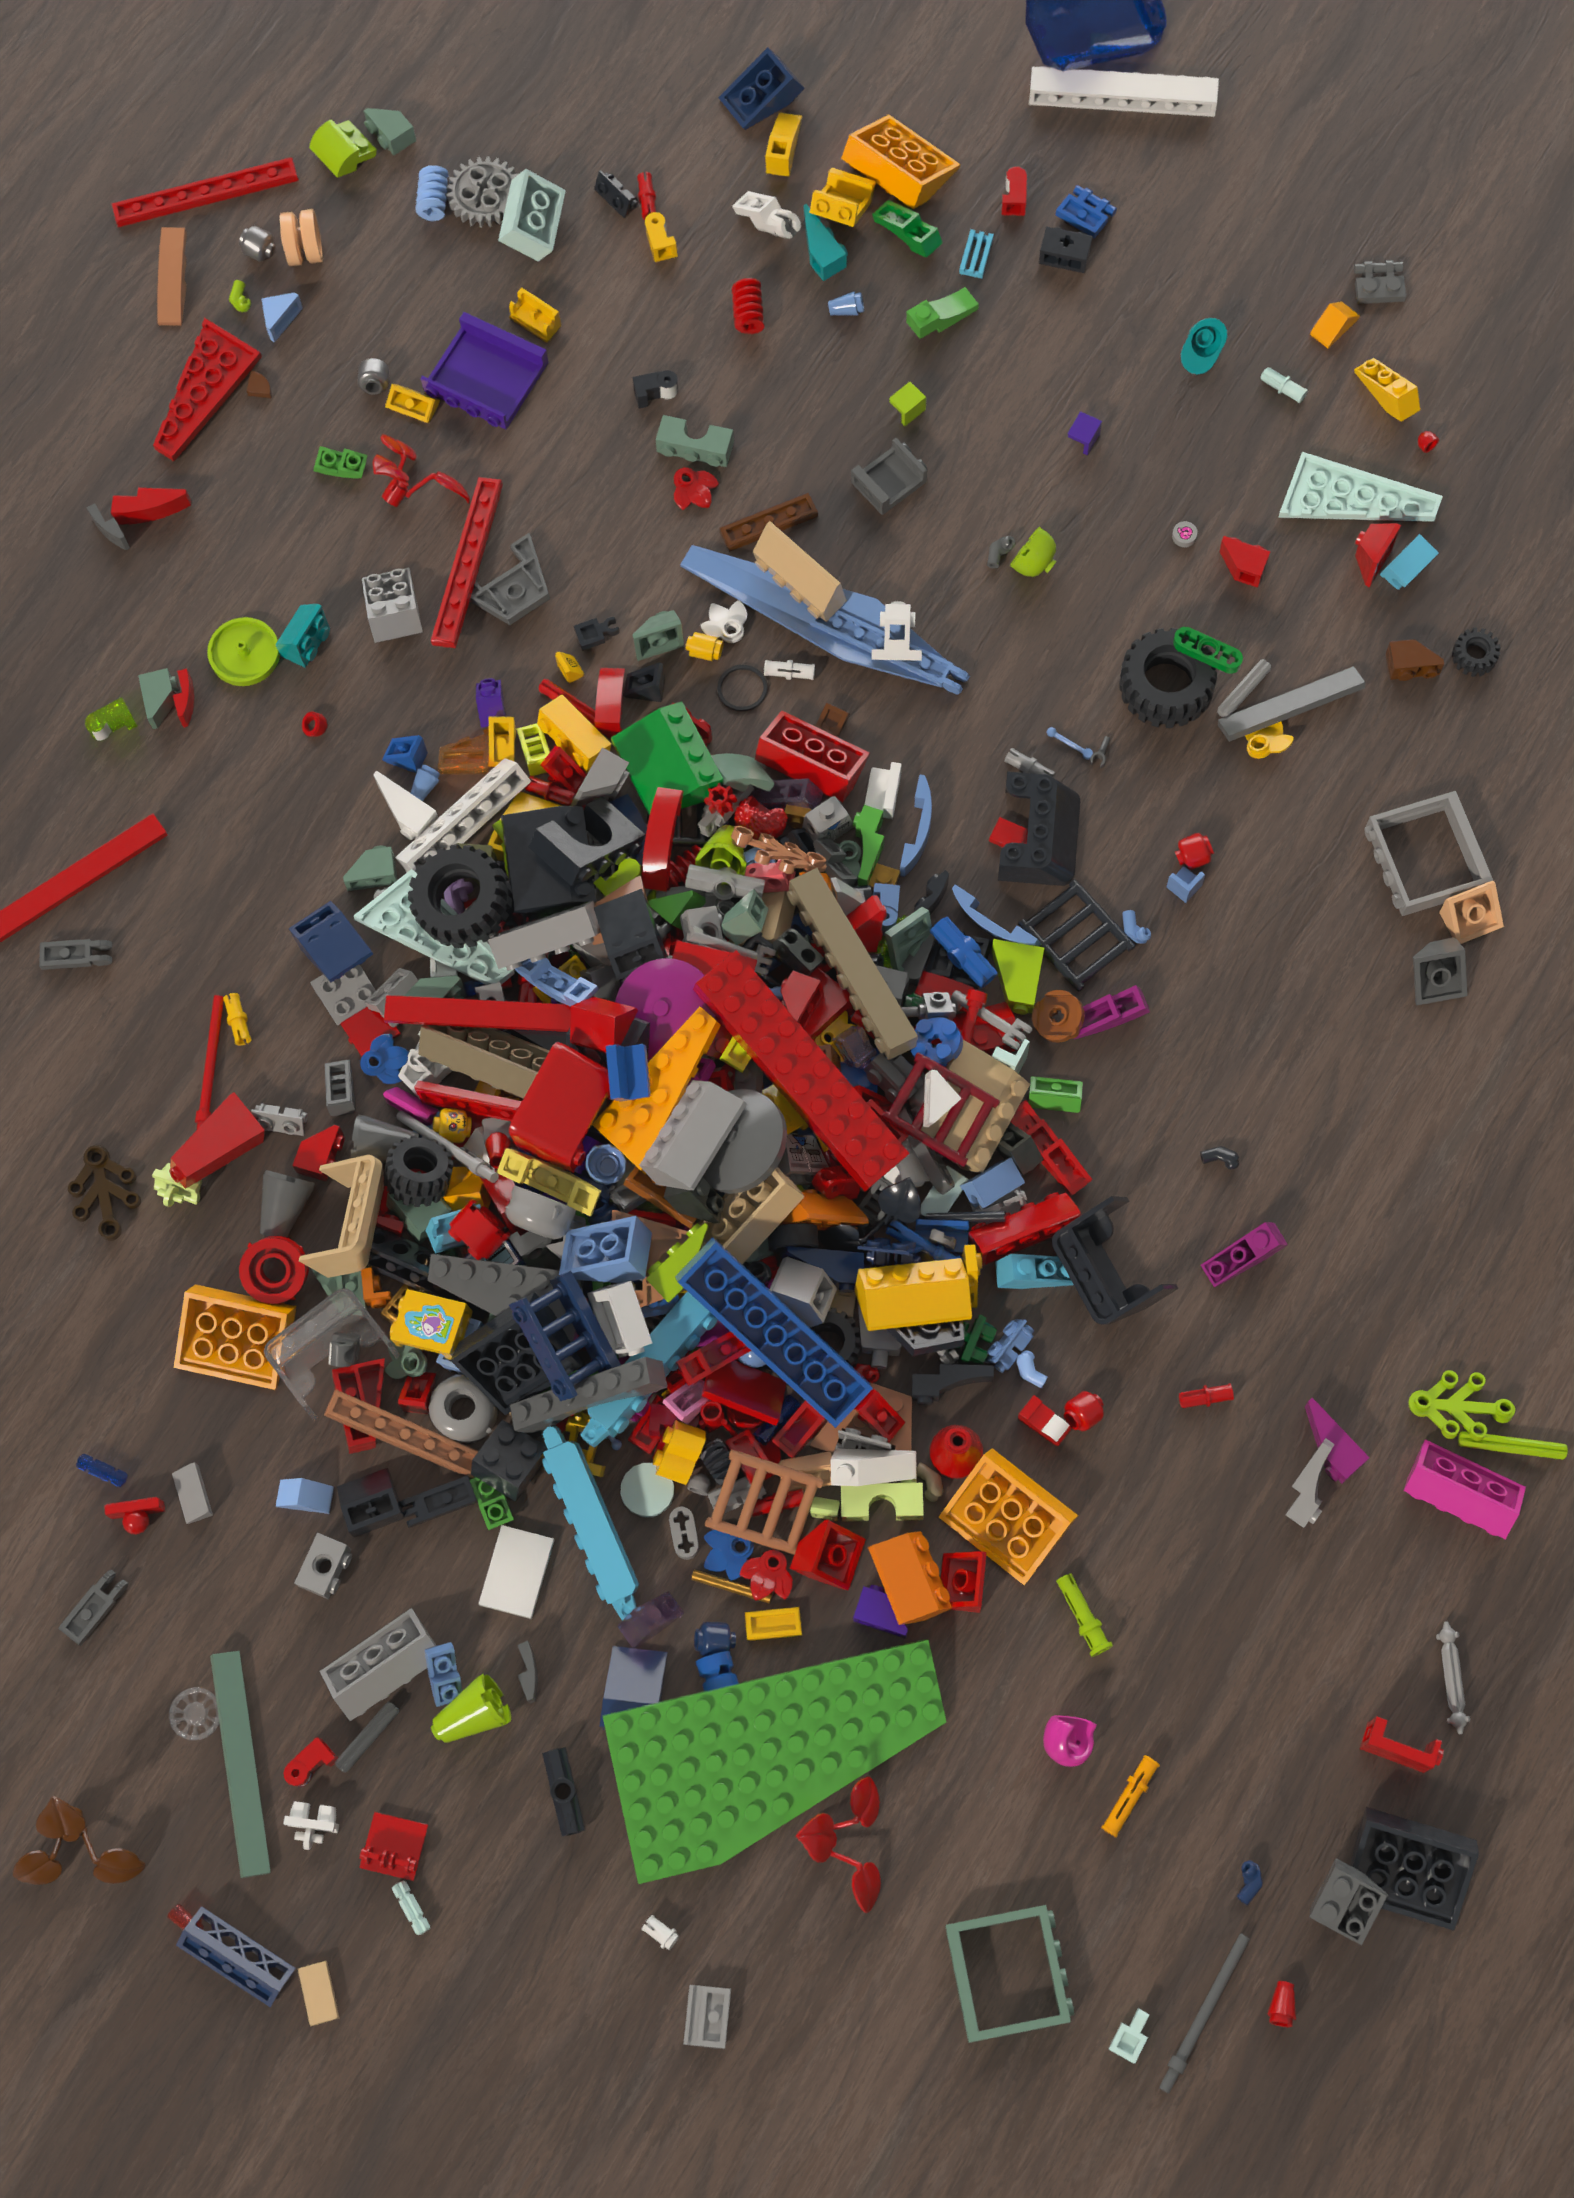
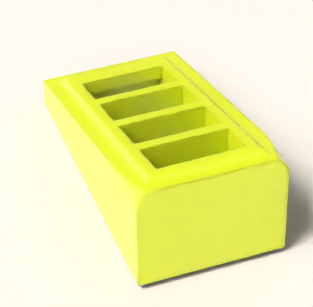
[517,723,550,776]

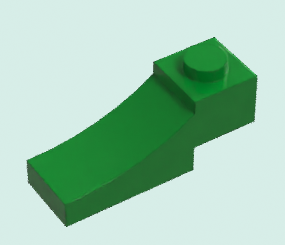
[872,200,943,258]

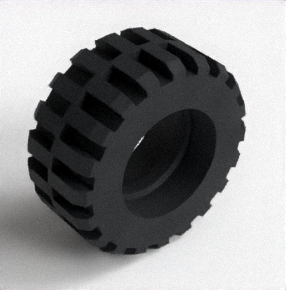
[1119,628,1218,728]
[408,844,512,948]

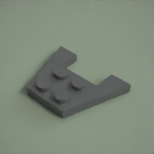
[470,532,550,625]

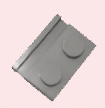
[684,1985,731,2049]

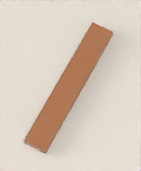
[324,1390,478,1479]

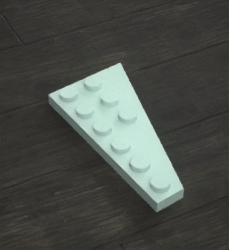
[1278,452,1443,521]
[354,869,515,985]

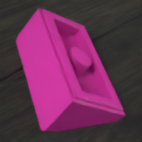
[383,1087,439,1126]

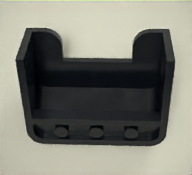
[998,771,1080,886]

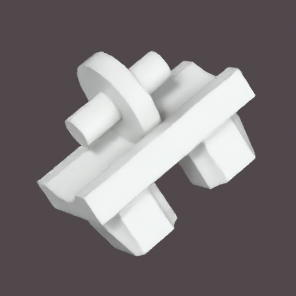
[284,1801,339,1850]

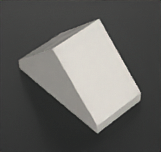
[923,1070,962,1127]

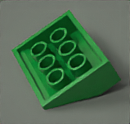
[611,701,723,815]

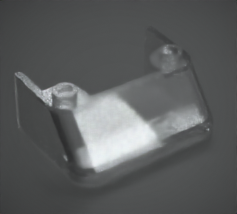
[264,1289,400,1421]

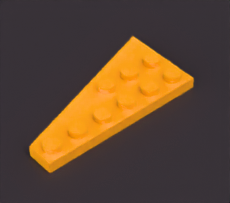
[592,1007,721,1174]

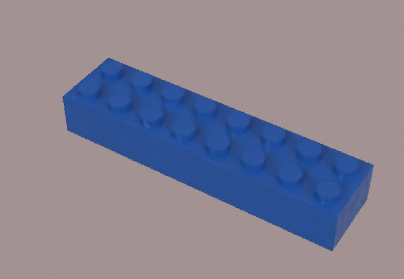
[675,1237,873,1428]

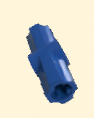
[930,916,998,989]

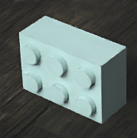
[498,169,566,261]

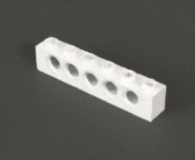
[395,758,531,872]

